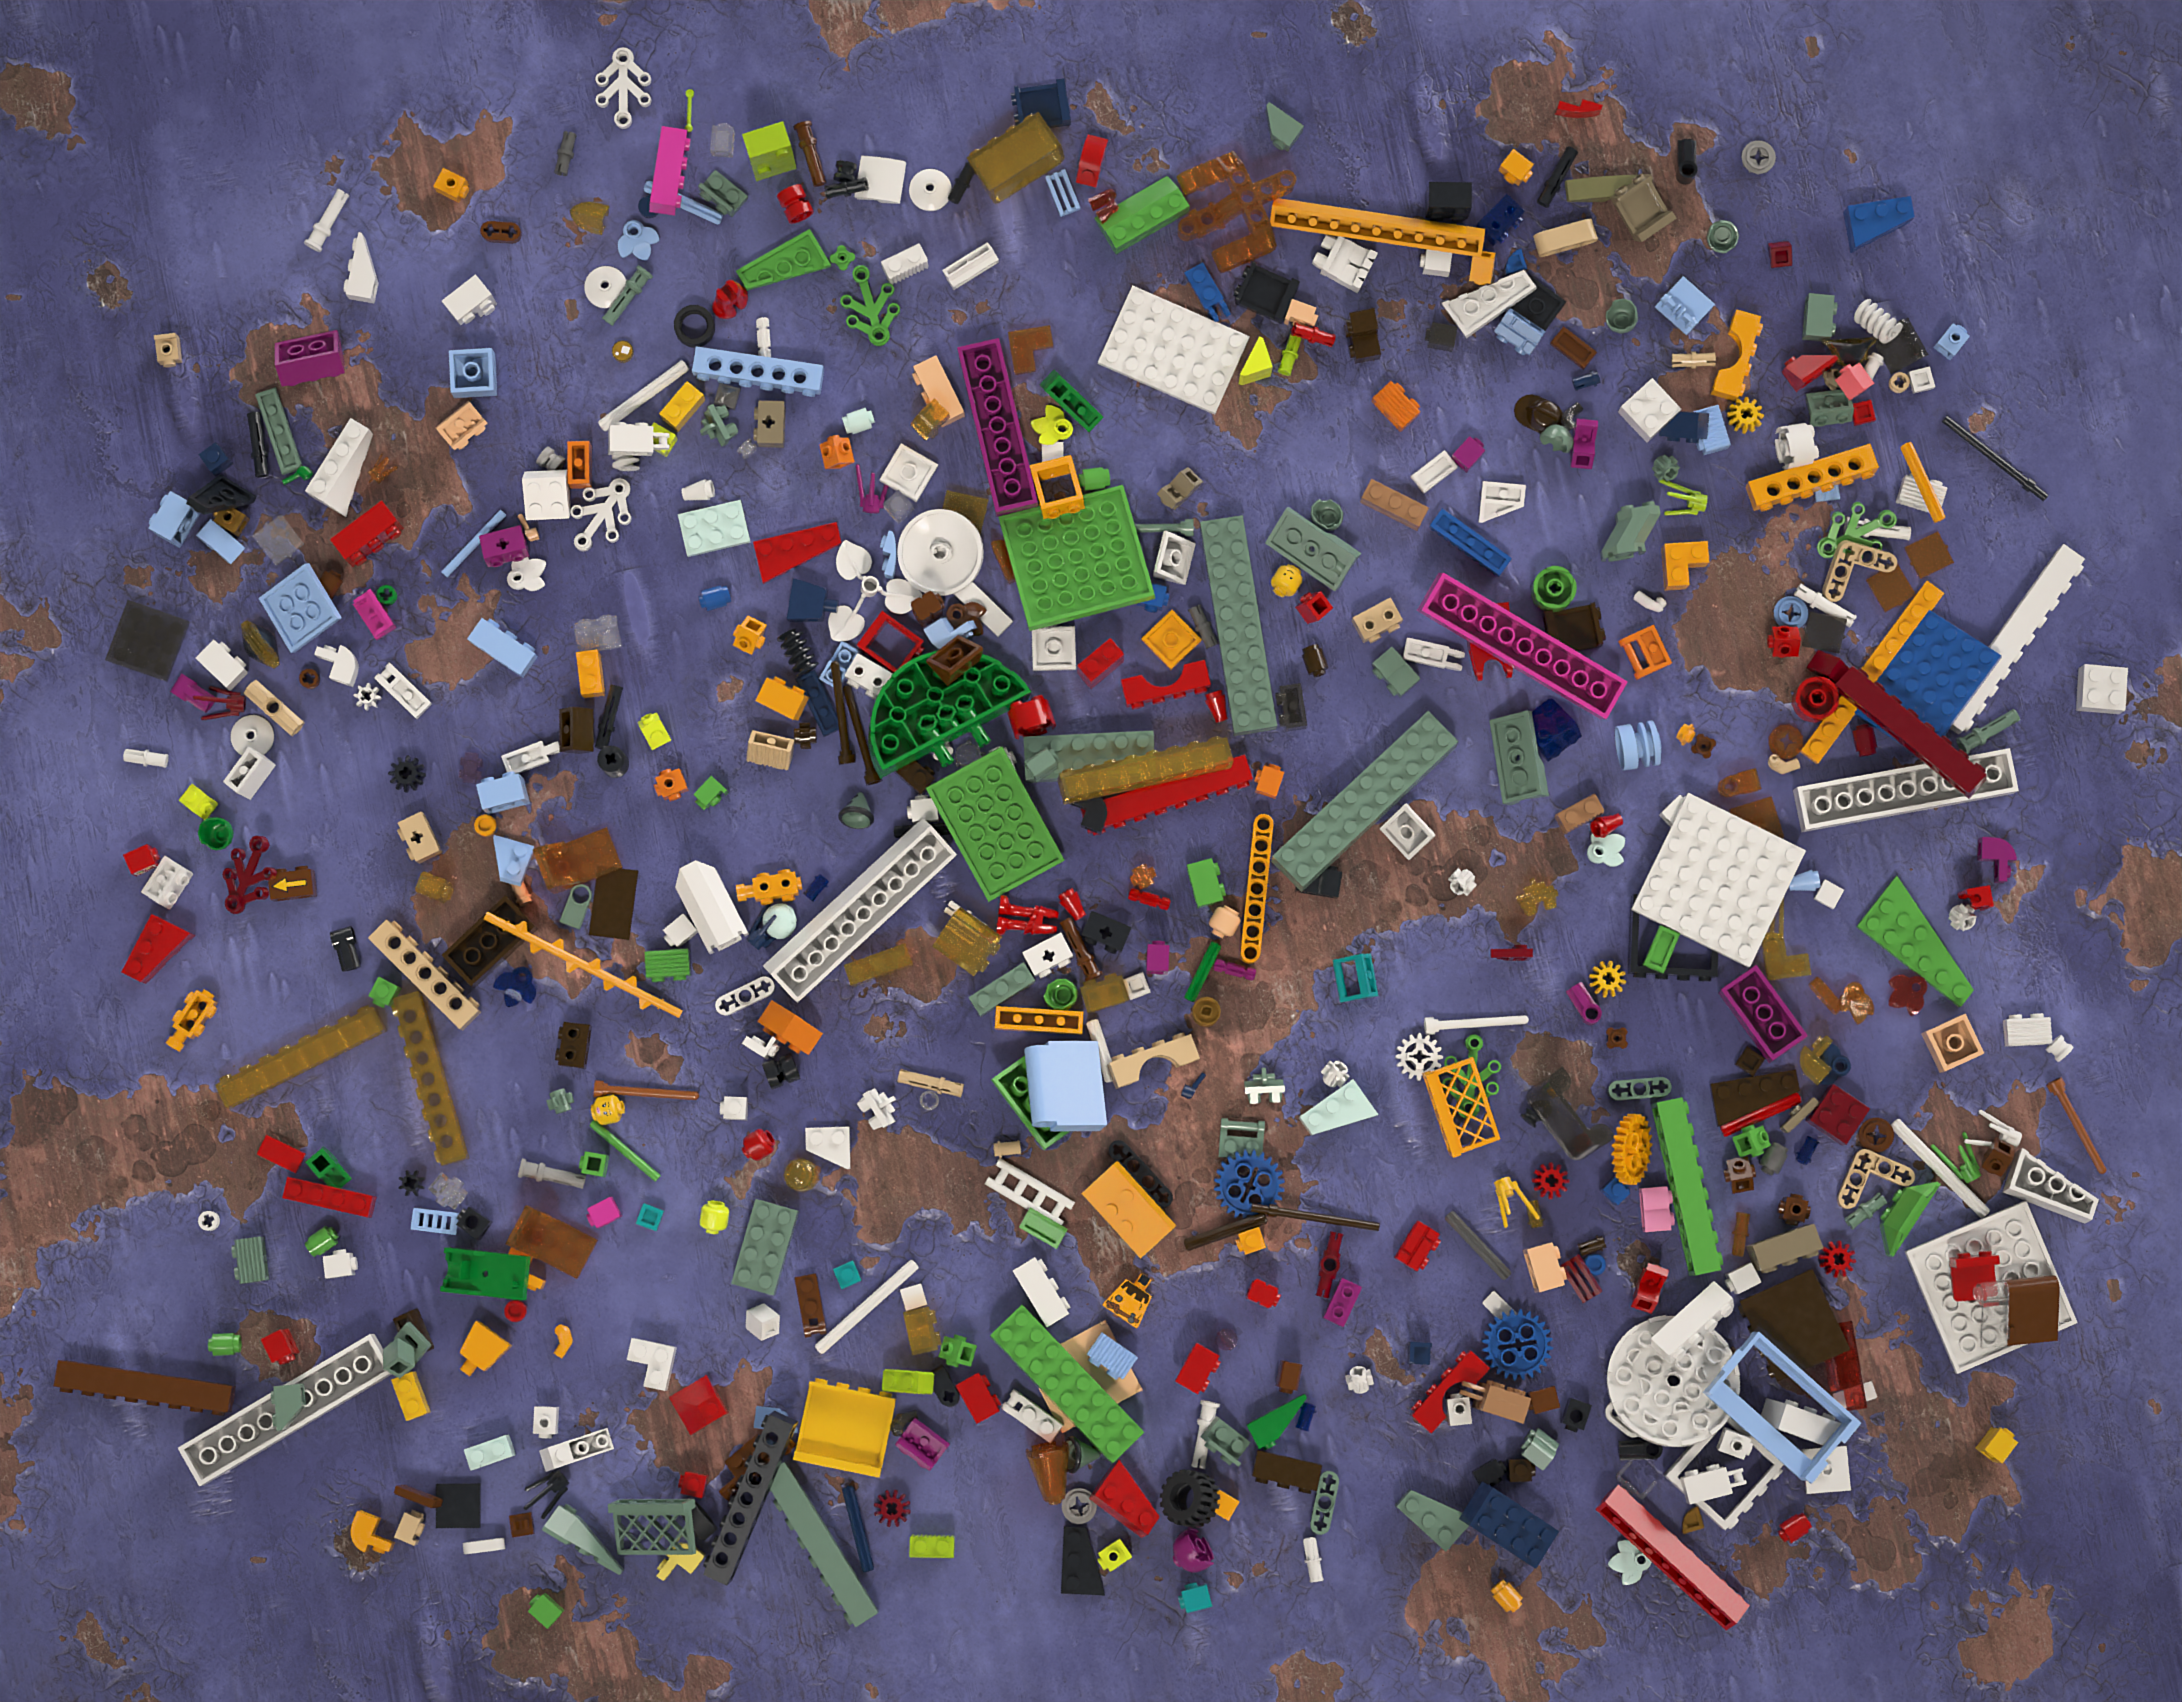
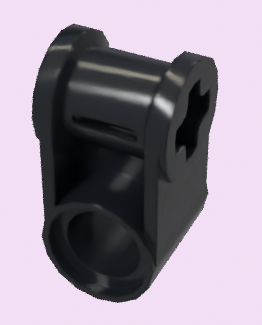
[930,1364,960,1407]

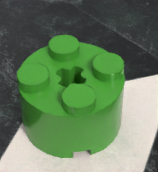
[1531,566,1577,612]

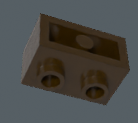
[559,707,594,754]
[894,759,936,795]
[555,1022,592,1069]

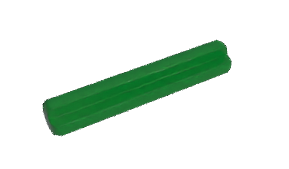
[1184,941,1221,1002]

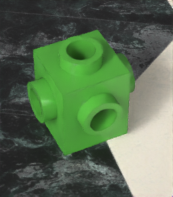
[1732,1125,1771,1158]
[938,1334,977,1367]

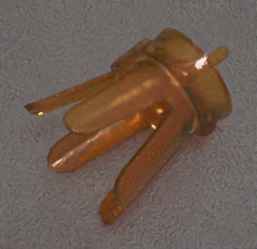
[367,452,398,484]

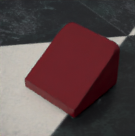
[1768,241,1792,268]

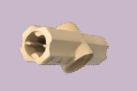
[244,680,305,737]

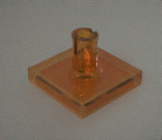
[1729,796,1785,839]

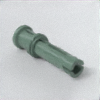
[602,265,653,326]
[1956,709,2020,754]

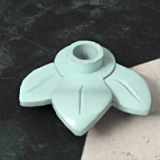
[1587,834,1625,867]
[1608,1540,1652,1585]

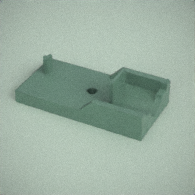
[1265,507,1361,591]
[1489,710,1549,806]

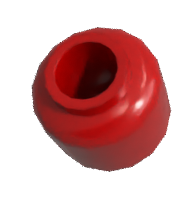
[742,1129,775,1161]

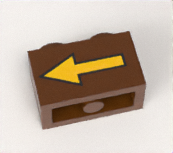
[268,866,317,902]

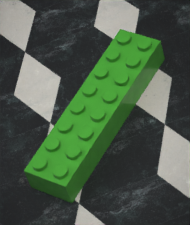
[1651,1097,1723,1276]
[989,1305,1144,1464]

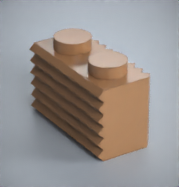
[1554,793,1604,834]

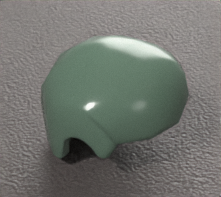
[1706,220,1739,253]
[1606,298,1638,334]
[1539,424,1574,453]
[1310,499,1343,532]

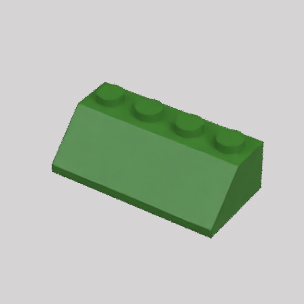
[1094,176,1190,254]
[991,1056,1071,1150]

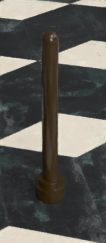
[831,661,856,765]
[843,685,883,786]

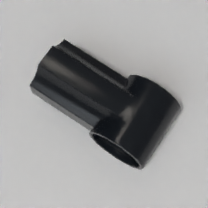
[1675,139,1698,185]
[330,926,361,972]
[1618,1440,1663,1460]

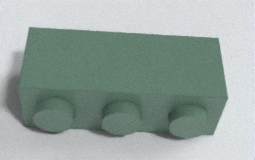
[968,962,1036,1017]

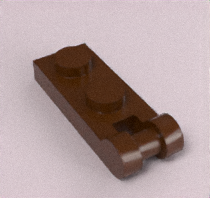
[794,1273,827,1338]

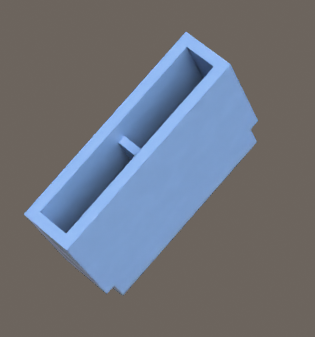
[1024,1041,1107,1131]

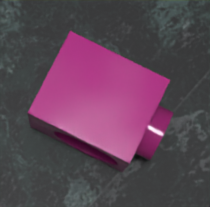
[586,1197,623,1229]

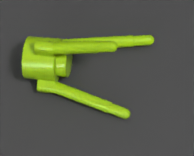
[1658,479,1707,516]

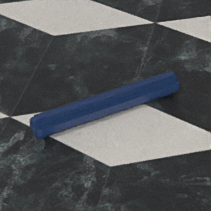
[842,1485,874,1572]

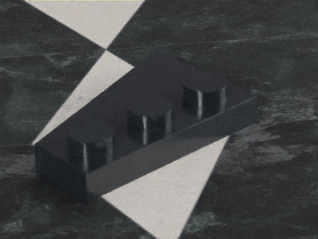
[186,474,257,515]
[1061,1526,1105,1596]

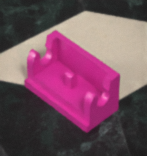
[353,589,397,640]

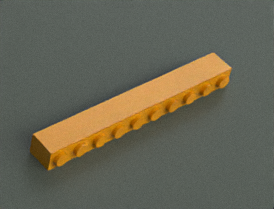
[1269,198,1485,257]

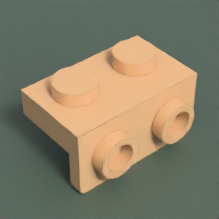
[436,401,487,450]

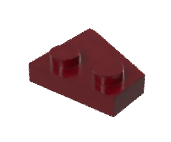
[1490,945,1533,961]

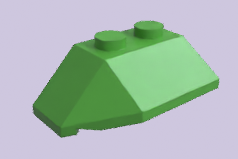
[1879,1182,1941,1257]

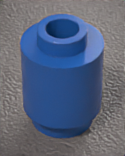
[698,585,731,611]

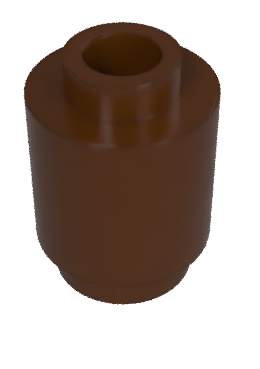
[319,569,343,599]

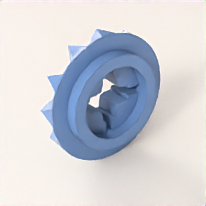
[1773,596,1808,629]

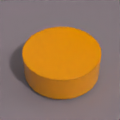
[474,814,497,837]

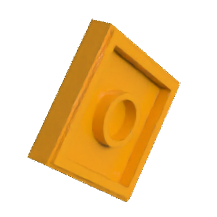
[1141,610,1202,670]

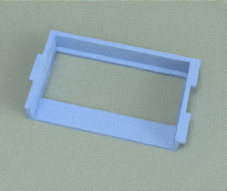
[1703,1332,1861,1484]

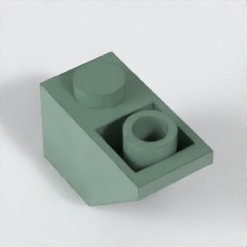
[271,1383,306,1431]

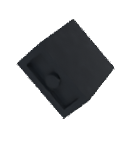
[1233,261,1300,324]

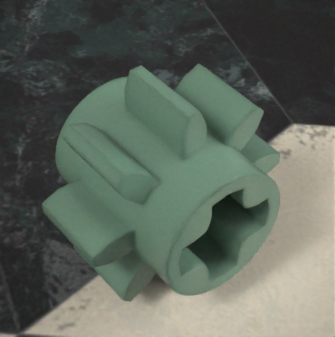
[1652,454,1680,482]
[546,1088,574,1114]

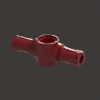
[1315,1231,1344,1299]

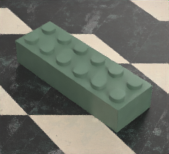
[1024,731,1156,783]

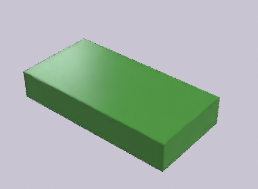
[1643,925,1680,974]
[1019,1207,1068,1249]

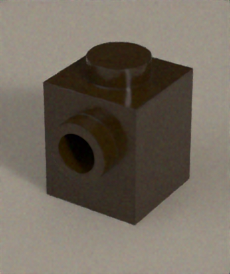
[1506,1458,1536,1482]

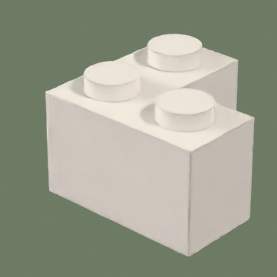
[442,274,497,325]
[627,1338,677,1391]

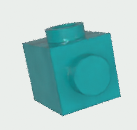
[1178,1582,1212,1613]

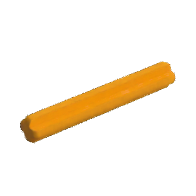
[1900,442,1945,523]

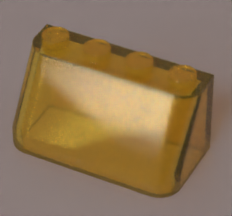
[967,112,1065,204]

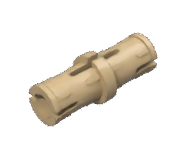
[1671,351,1716,369]

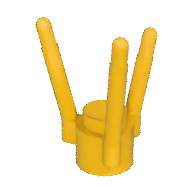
[1494,1177,1540,1228]

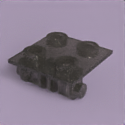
[1870,318,1929,374]

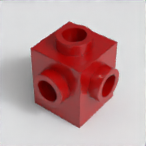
[1767,626,1801,658]

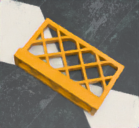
[1422,1057,1500,1158]

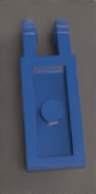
[1184,262,1231,322]

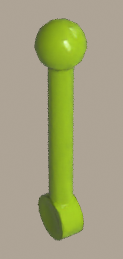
[684,89,694,133]

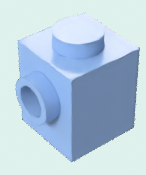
[1933,323,1970,360]

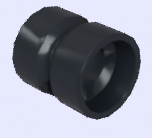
[762,1053,801,1090]

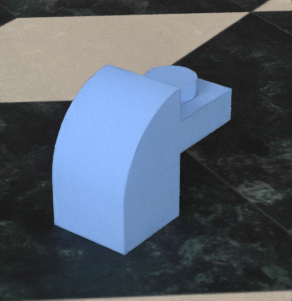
[924,617,977,649]

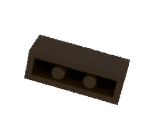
[1251,1450,1322,1494]

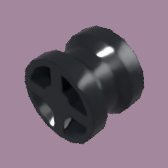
[833,160,857,182]

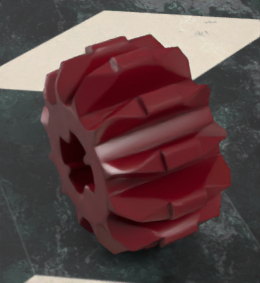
[874,1489,911,1527]

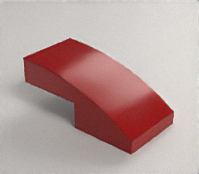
[1555,99,1603,118]

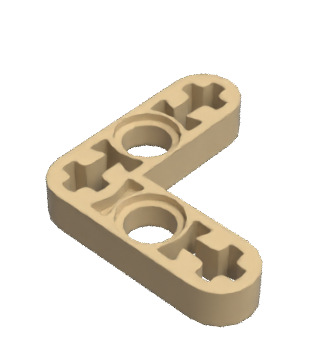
[1822,540,1897,602]
[1837,1149,1915,1209]

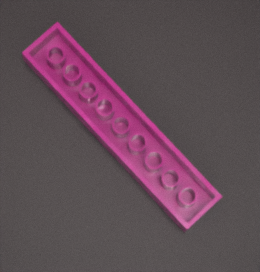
[1417,573,1628,719]

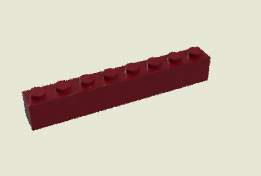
[1835,666,1987,799]

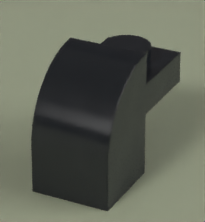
[1067,791,1107,835]

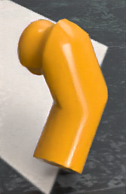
[553,1324,573,1358]

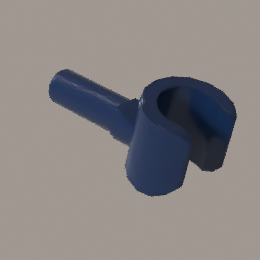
[1181,1072,1206,1099]

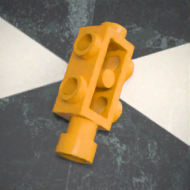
[736,869,802,905]
[165,989,218,1052]

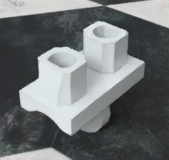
[857,1088,896,1130]

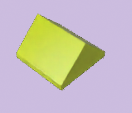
[1238,336,1273,385]

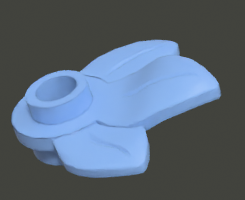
[618,220,659,261]

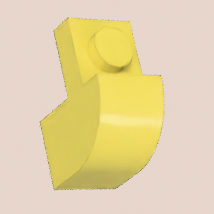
[657,1542,706,1581]

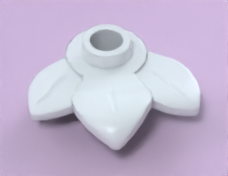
[507,557,546,591]

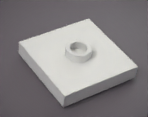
[880,444,938,502]
[1032,626,1076,671]
[1802,1446,1851,1494]

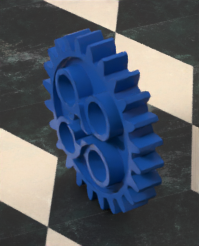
[1214,1149,1285,1219]
[1481,1309,1553,1380]

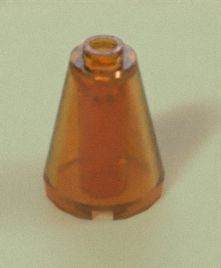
[1026,1441,1069,1505]

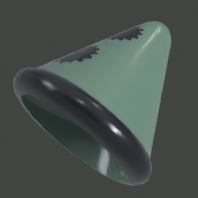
[838,792,874,829]
[1063,1436,1100,1474]

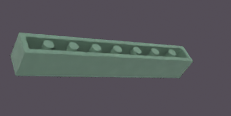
[769,1461,879,1628]

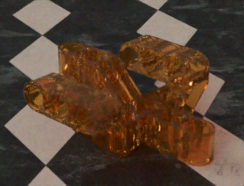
[1177,151,1296,273]

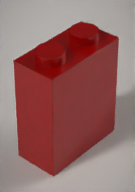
[1077,638,1124,689]

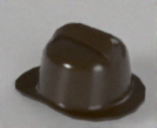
[1514,394,1564,434]

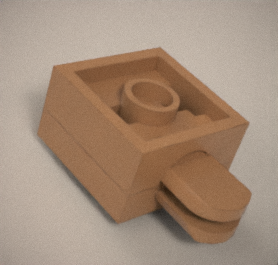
[1459,1380,1531,1424]

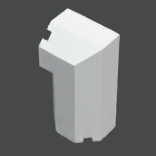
[675,860,749,954]

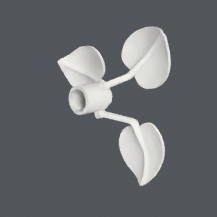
[828,540,922,642]

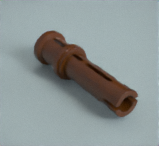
[793,121,827,187]
[1060,917,1103,983]

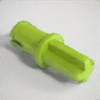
[1278,334,1301,376]

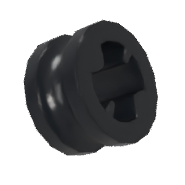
[1520,1107,1542,1128]

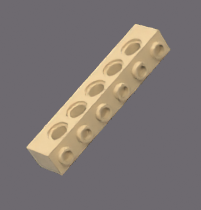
[368,919,481,1031]

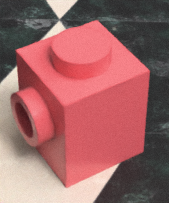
[1835,363,1874,401]

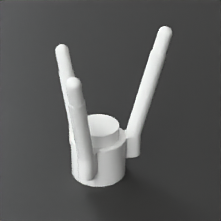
[1964,1110,2022,1149]

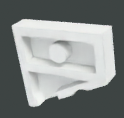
[1478,481,1526,523]
[805,1127,851,1169]

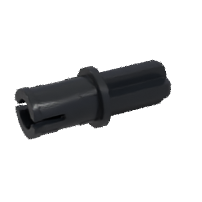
[948,162,978,204]

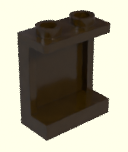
[1542,602,1606,652]

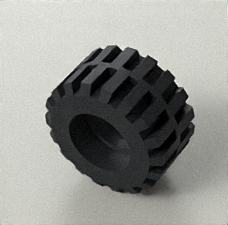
[1160,1469,1220,1528]

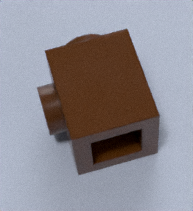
[1981,1137,2015,1177]

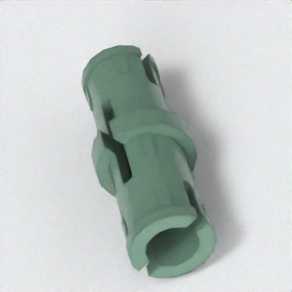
[1844,1192,1887,1230]

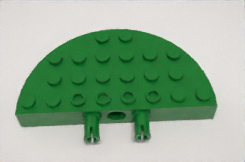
[868,651,1031,779]

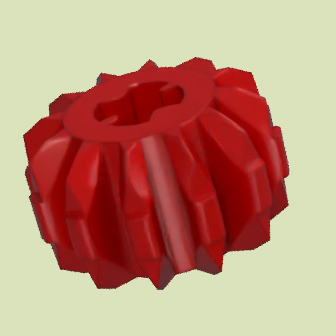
[1532,1162,1570,1200]
[1818,1240,1856,1278]

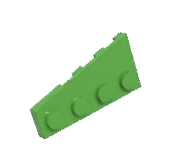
[736,229,831,291]

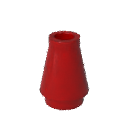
[1204,690,1228,723]
[1590,814,1623,838]
[1058,887,1086,921]

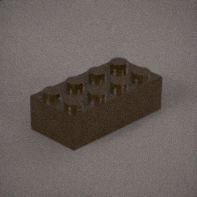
[442,895,538,988]

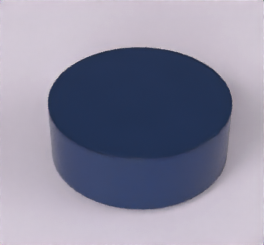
[638,196,659,218]

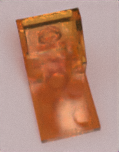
[532,827,623,894]
[506,1205,598,1279]

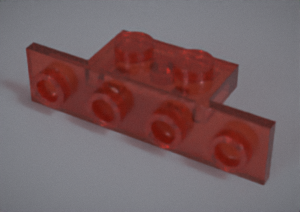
[1825,1321,1867,1411]

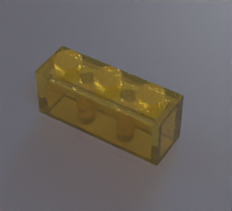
[844,943,913,987]

